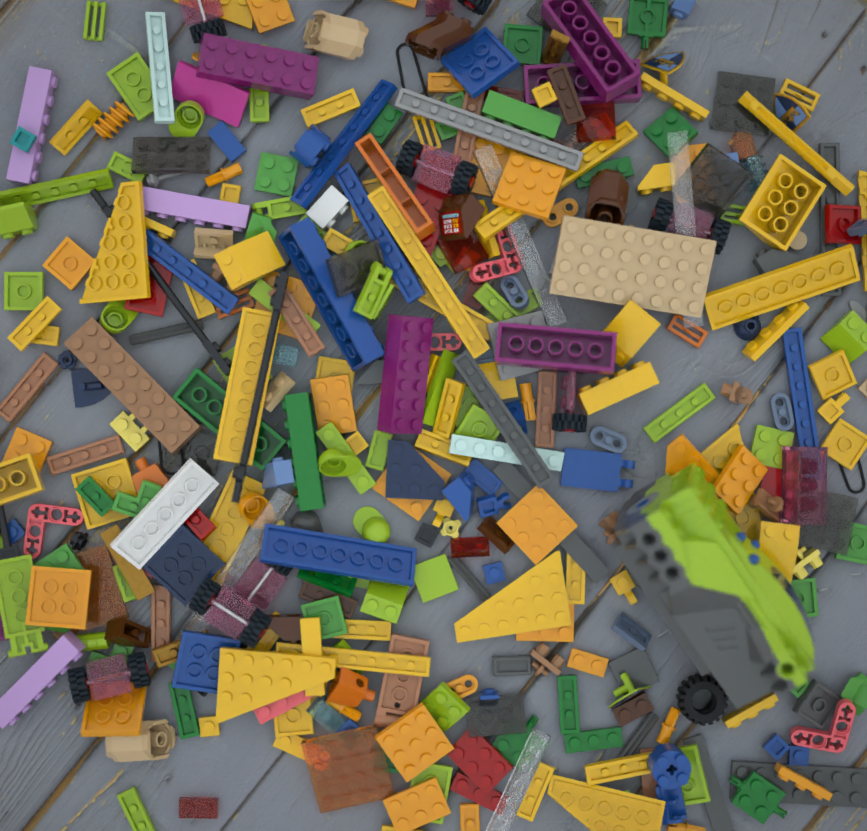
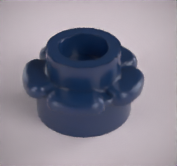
[58,351,77,369]

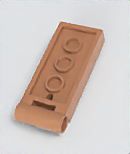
[374,632,430,728]

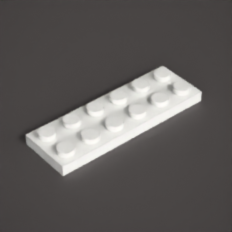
[110,458,219,570]

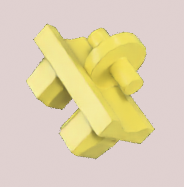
[793,546,823,580]

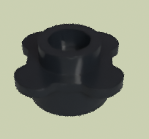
[70,531,88,550]

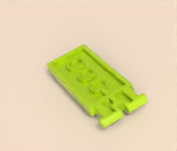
[0,554,49,658]

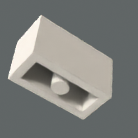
[306,185,350,231]

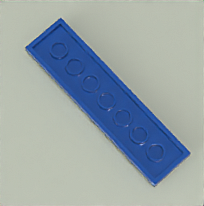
[259,523,417,587]

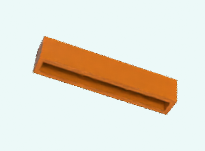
[355,133,436,241]

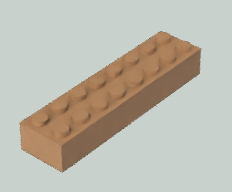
[63,317,202,455]

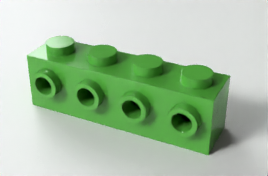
[480,90,562,141]

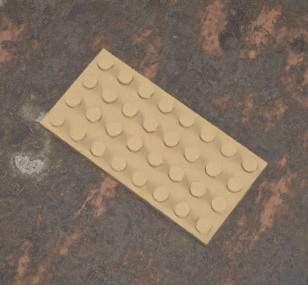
[549,215,717,318]

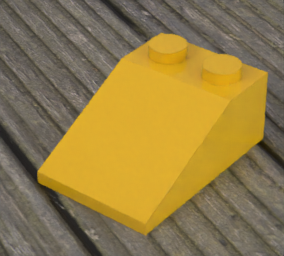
[214,231,286,292]
[602,299,661,368]
[755,521,800,584]

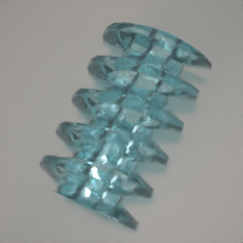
[739,155,769,197]

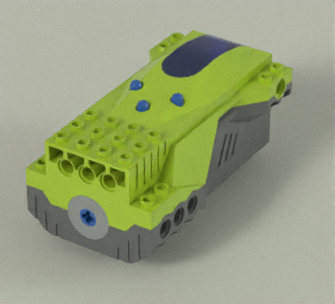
[614,463,814,709]

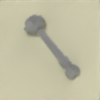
[146,162,201,189]

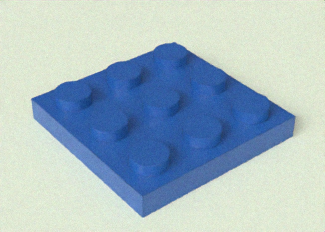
[440,27,520,99]
[171,629,241,694]

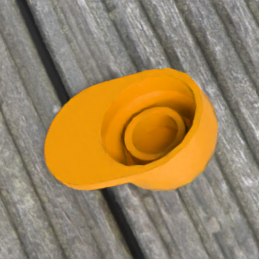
[238,491,275,529]

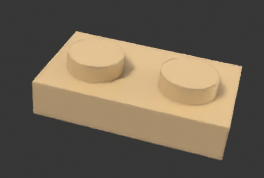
[193,227,234,259]
[264,370,296,413]

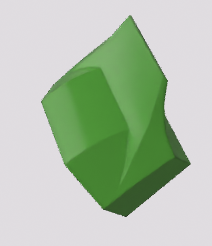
[244,212,277,241]
[840,672,867,716]

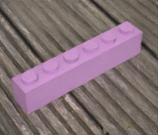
[6,66,58,185]
[142,186,252,233]
[0,630,86,729]

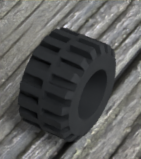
[676,673,728,726]

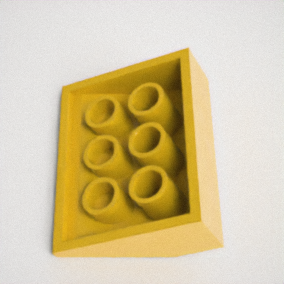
[738,154,827,251]

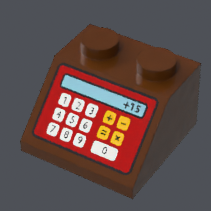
[438,193,486,241]

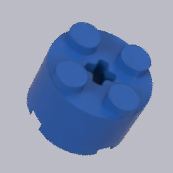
[289,124,331,169]
[647,743,691,789]

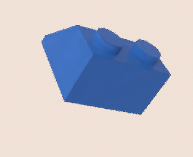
[441,470,476,521]

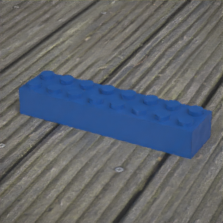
[278,217,385,372]

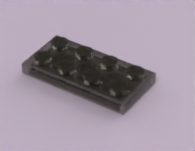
[131,137,211,174]

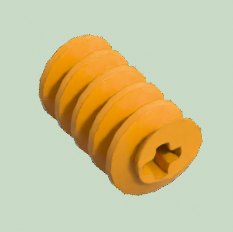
[92,101,136,143]

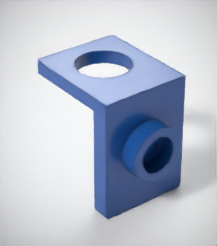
[504,400,528,433]
[479,688,500,715]

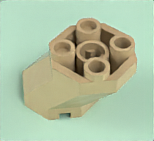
[303,10,369,60]
[105,719,175,762]

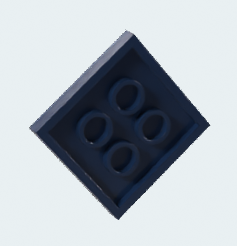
[143,524,225,606]

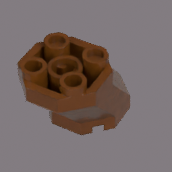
[405,10,474,60]
[584,169,629,225]

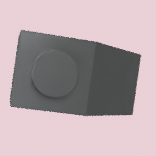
[752,249,801,275]
[357,356,384,385]

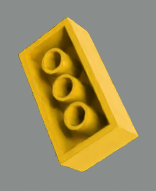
[575,360,659,415]
[0,453,45,506]

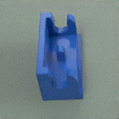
[655,784,687,825]

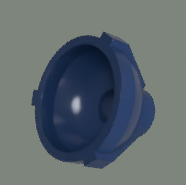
[732,315,761,342]

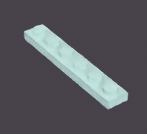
[145,12,175,124]
[448,434,564,471]

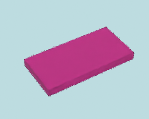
[172,60,251,128]

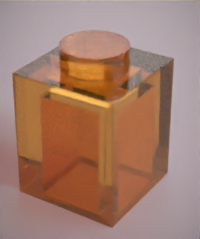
[728,131,758,162]

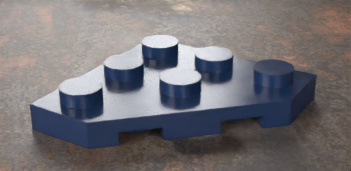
[385,440,444,500]

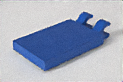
[560,447,635,492]

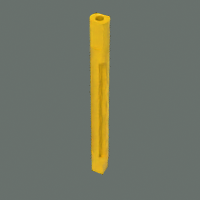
[738,91,855,196]

